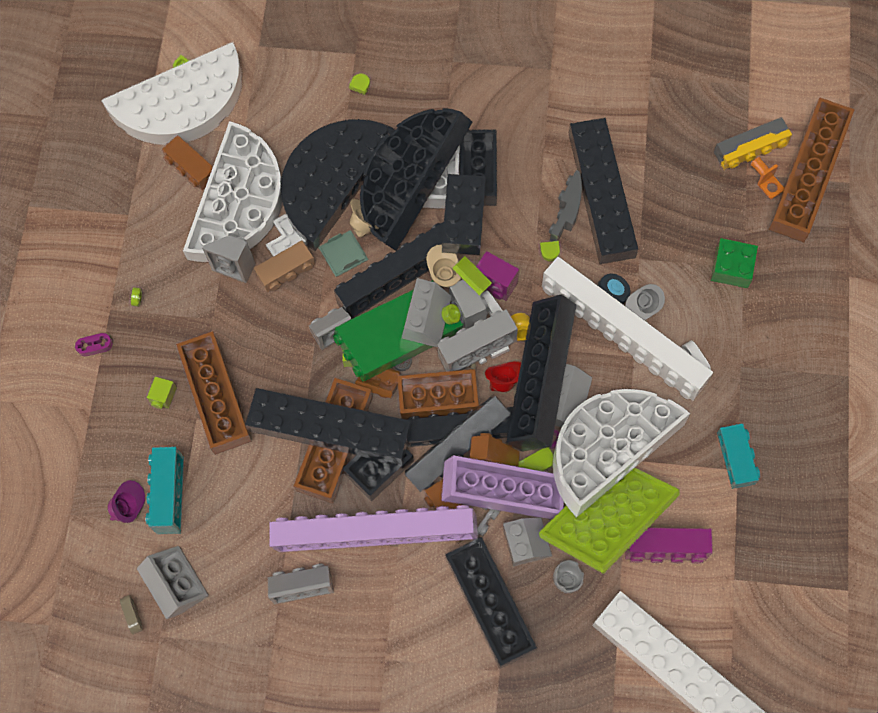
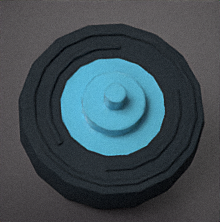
[597,273,631,304]

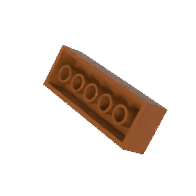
[176,331,252,455]
[294,378,373,504]

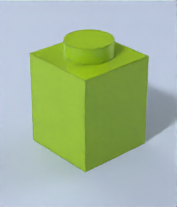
[147,377,177,409]

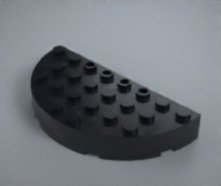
[360,108,473,251]
[281,119,395,251]

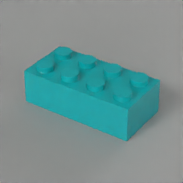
[146,447,184,534]

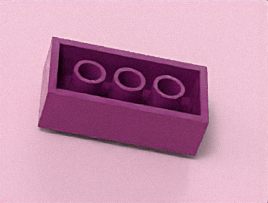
[625,528,713,564]

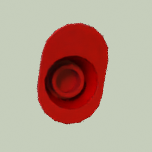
[485,361,521,392]

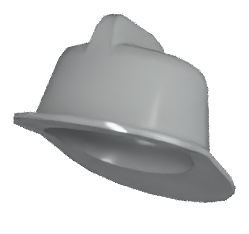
[625,284,665,320]

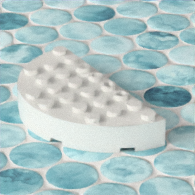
[102,42,242,145]
[183,121,282,262]
[553,389,690,517]

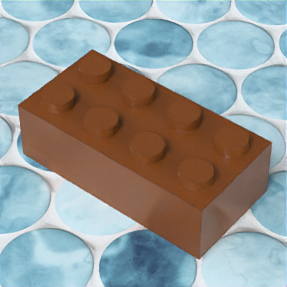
[397,369,479,420]

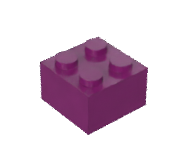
[476,251,519,301]

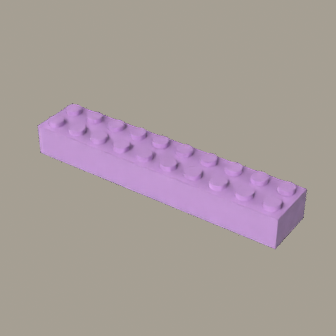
[270,505,478,552]

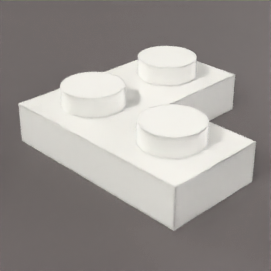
[266,214,307,256]

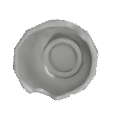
[553,560,584,594]

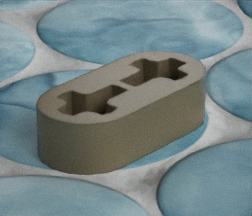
[120,595,143,635]

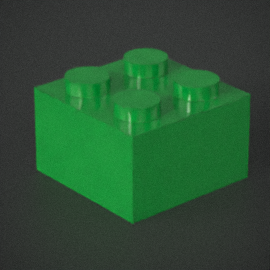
[710,238,758,289]

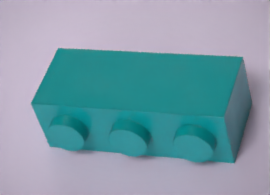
[717,424,760,489]

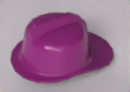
[107,480,145,523]

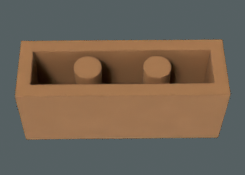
[254,240,315,293]

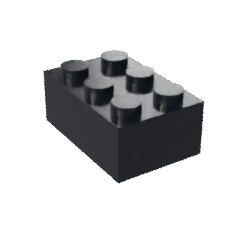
[343,449,414,502]

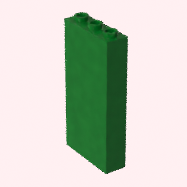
[333,280,463,382]

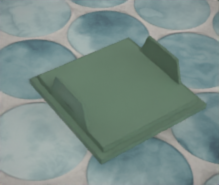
[318,230,368,277]

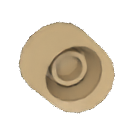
[349,199,379,237]
[426,245,461,288]

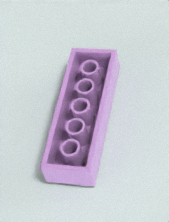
[442,455,564,519]

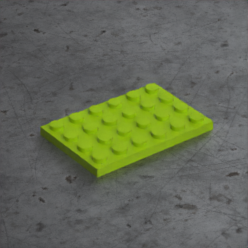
[539,468,680,574]

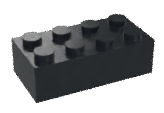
[460,130,497,206]
[442,174,486,255]

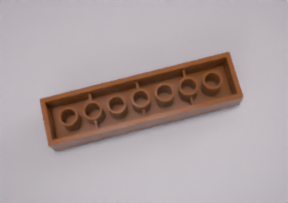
[769,97,855,242]

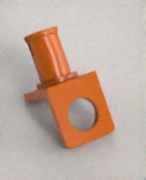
[750,157,784,199]

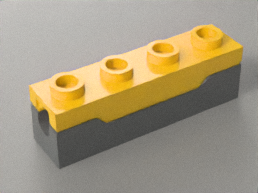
[714,117,792,170]

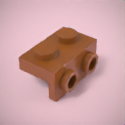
[355,369,401,398]

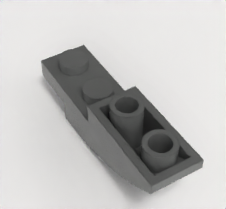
[549,170,582,242]

